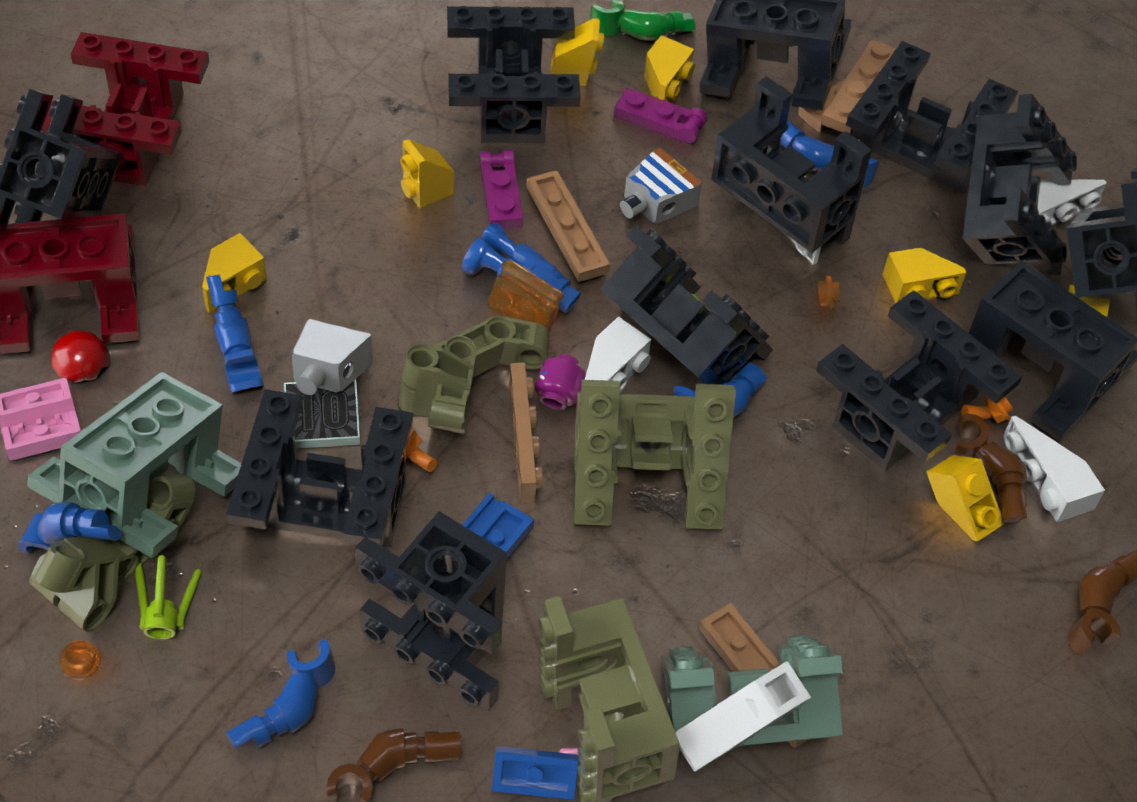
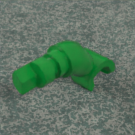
[590,0,696,41]

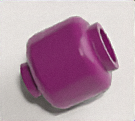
[535,354,586,410]

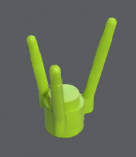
[135,555,202,639]

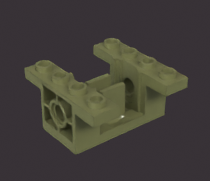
[573,380,736,529]
[538,596,680,802]

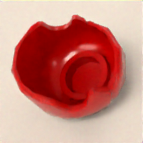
[51,330,111,383]

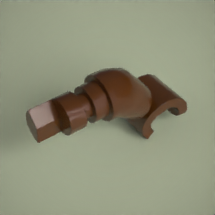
[954,413,1027,523]
[1068,549,1137,655]
[326,728,461,802]

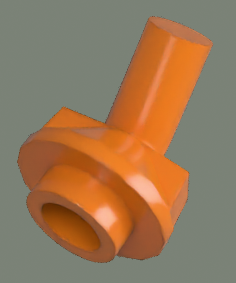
[961,396,1014,423]
[406,429,437,472]

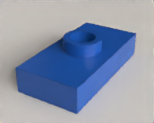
[492,746,579,800]

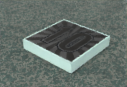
[284,379,360,449]

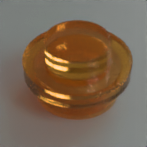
[818,276,840,310]
[59,640,101,680]

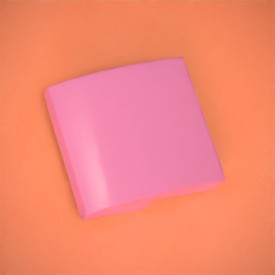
[0,378,81,461]

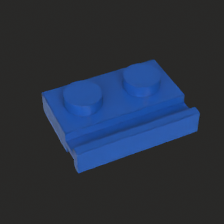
[462,493,534,560]

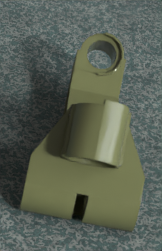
[398,316,550,434]
[29,474,196,632]

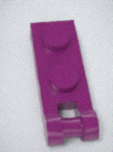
[613,87,708,143]
[479,150,523,228]

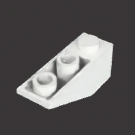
[1037,179,1107,225]
[585,317,651,392]
[1002,416,1105,522]
[675,661,811,772]

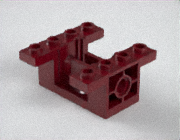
[42,32,210,186]
[0,213,139,354]

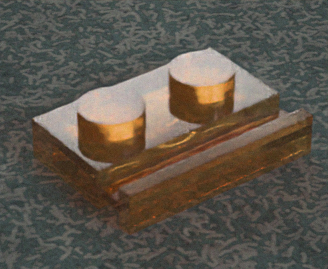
[487,259,565,332]

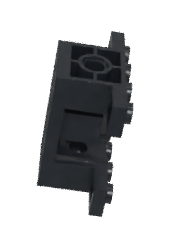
[699,0,851,111]
[447,6,581,143]
[846,41,1018,194]
[711,76,872,253]
[0,88,123,231]
[963,94,1077,275]
[1066,168,1137,307]
[600,225,773,385]
[968,260,1137,442]
[816,290,1023,472]
[226,389,413,547]
[355,511,507,711]

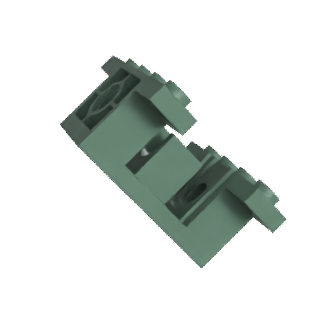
[27,372,242,558]
[661,635,843,752]

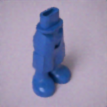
[461,222,581,313]

